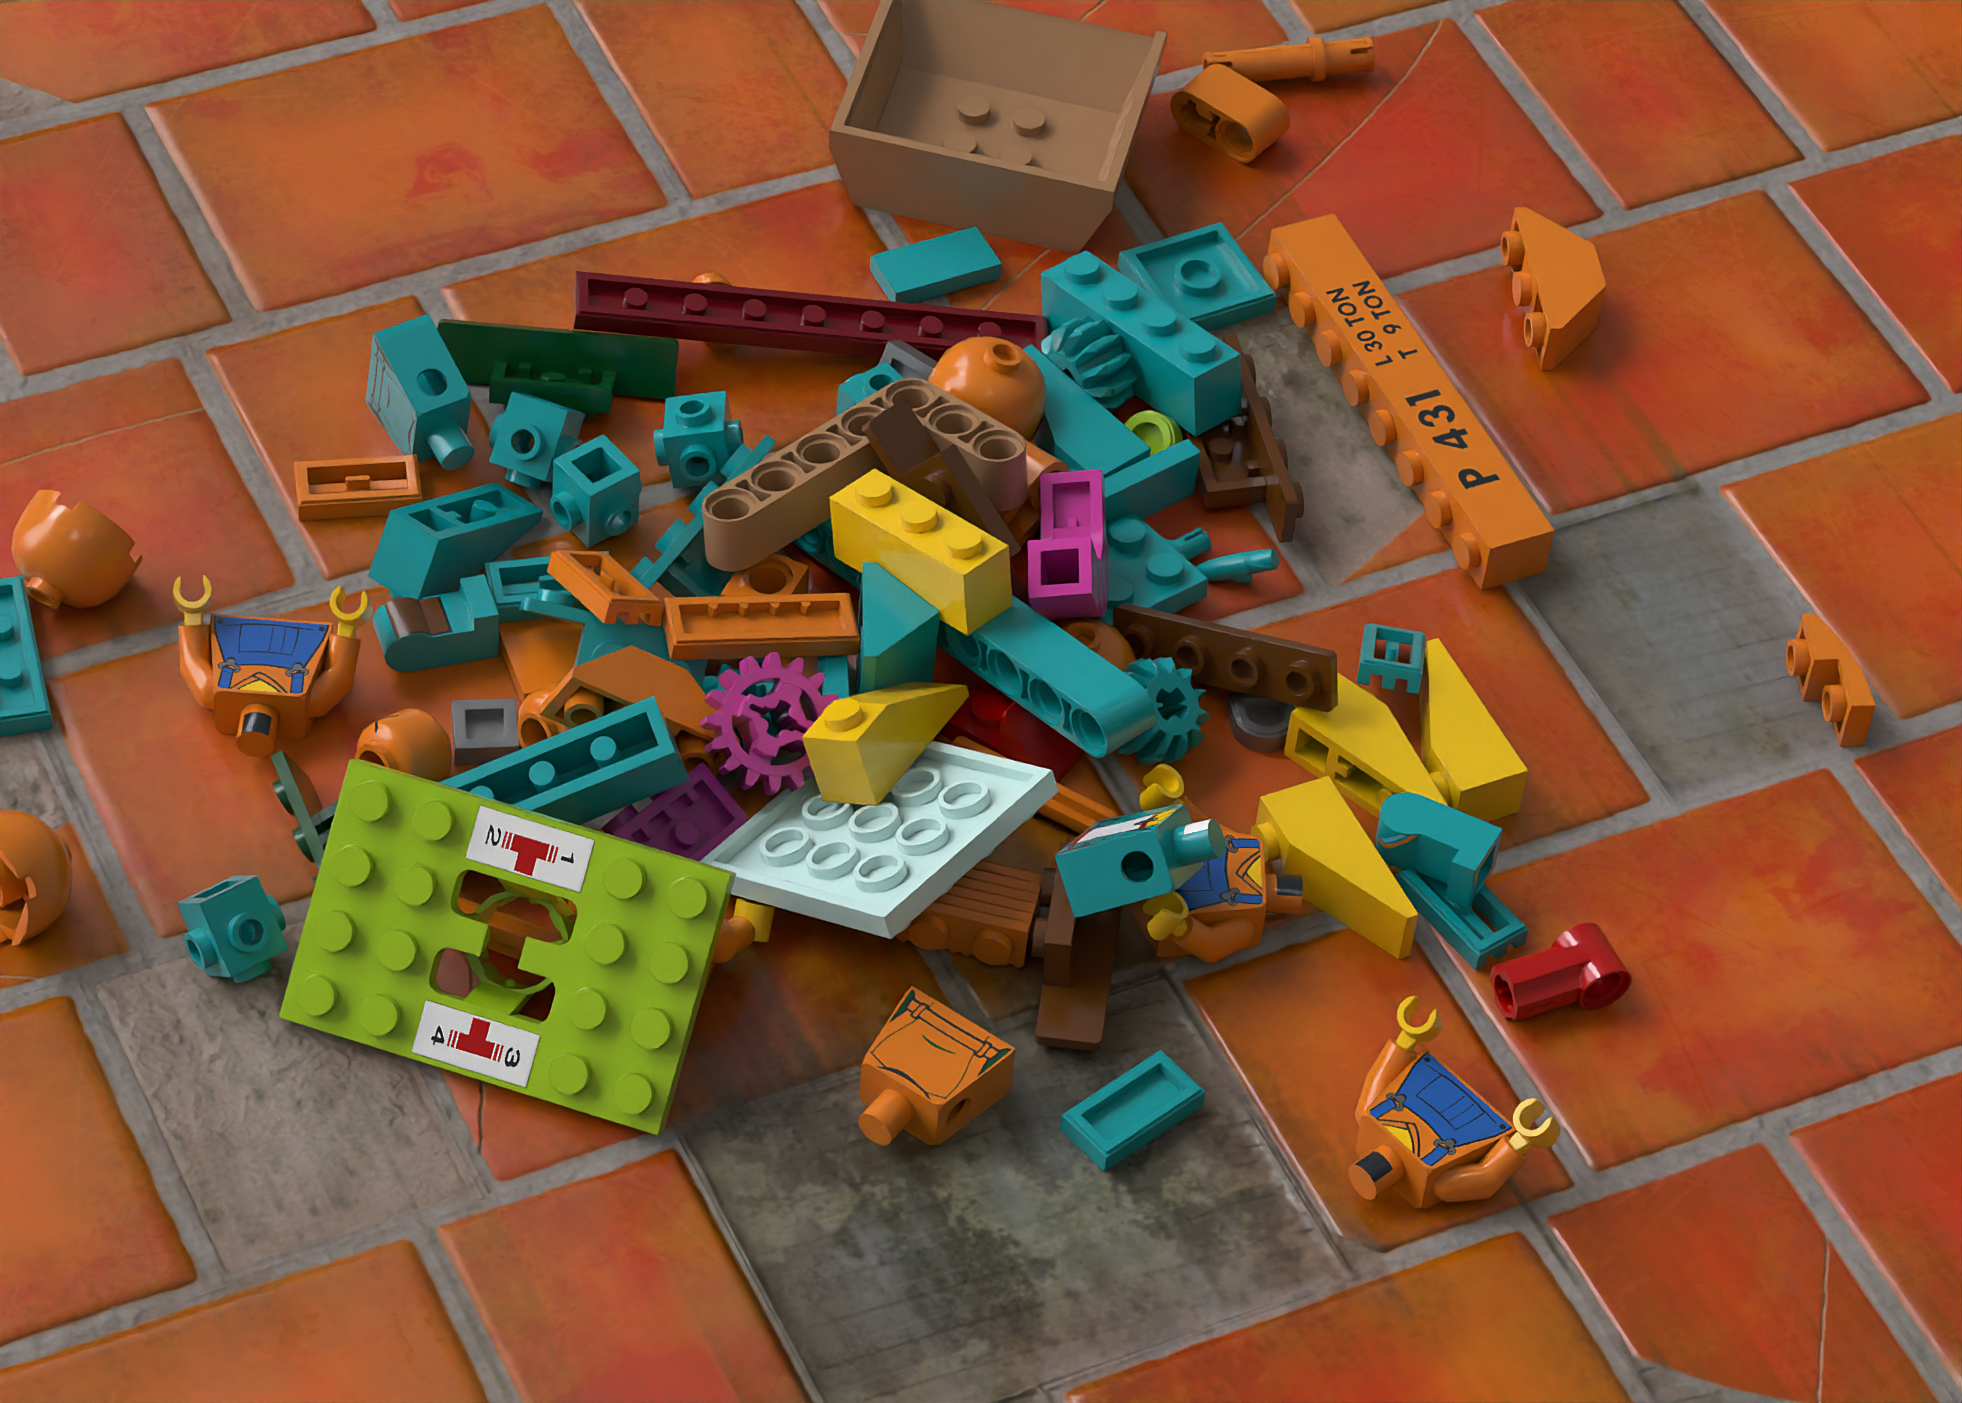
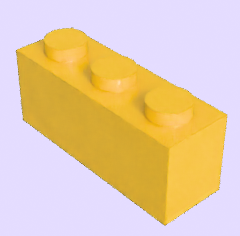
[829,469,1013,636]

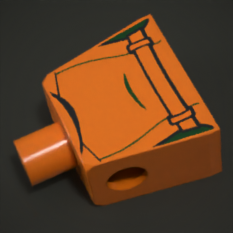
[858,986,1016,1146]

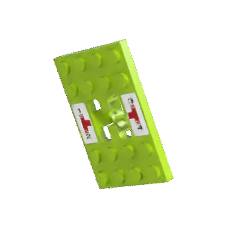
[279,758,736,1135]

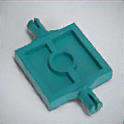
[1050,511,1212,627]

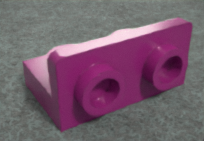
[601,762,750,861]

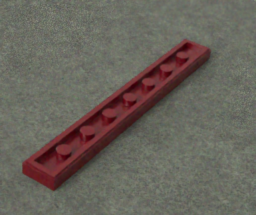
[573,271,1048,362]

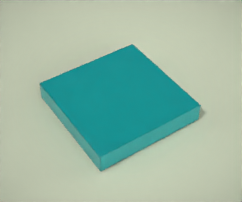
[1117,222,1277,332]

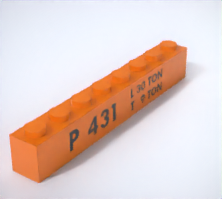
[1263,213,1555,591]

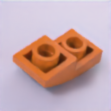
[1786,614,1876,747]

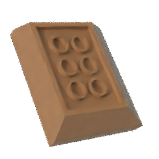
[829,0,1167,254]

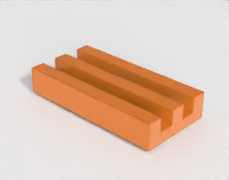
[294,454,422,521]
[547,550,664,626]

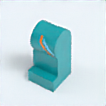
[1374,792,1503,909]

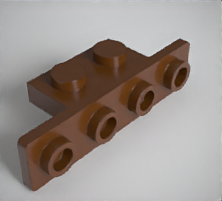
[1178,334,1304,543]
[862,399,1032,608]
[1113,603,1338,713]
[1032,837,1122,1051]

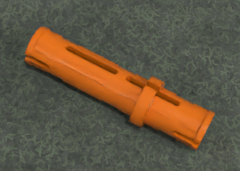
[1202,36,1375,82]

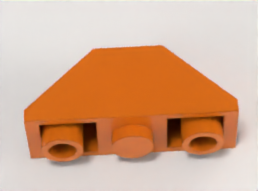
[1500,207,1607,371]
[540,645,740,776]

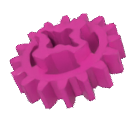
[700,652,839,795]

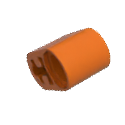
[1170,64,1290,163]

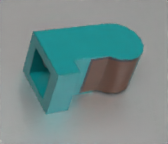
[372,574,499,672]

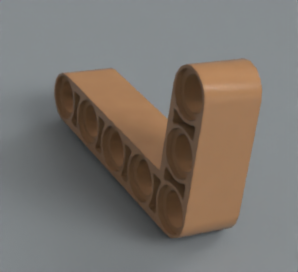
[702,378,1027,572]

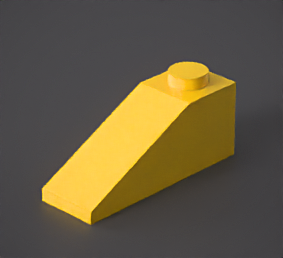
[1419,638,1528,822]
[1283,673,1448,819]
[802,681,969,806]
[1251,776,1419,959]

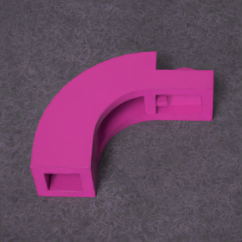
[1028,469,1109,621]

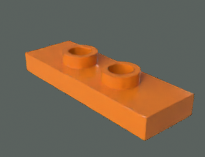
[661,593,861,660]

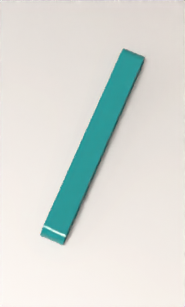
[792,518,1156,758]

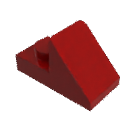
[943,682,1084,783]

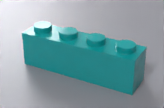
[1040,250,1241,437]
[439,696,690,825]

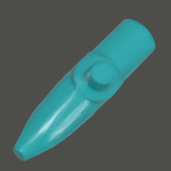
[1196,549,1279,584]

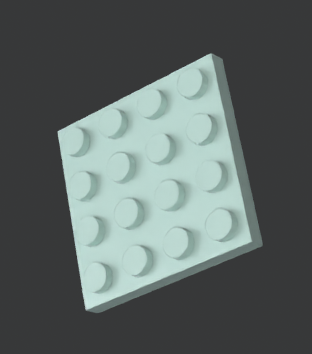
[699,741,1059,939]

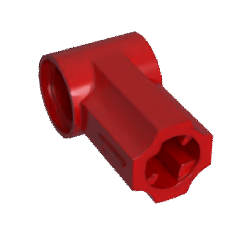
[1490,923,1632,1021]

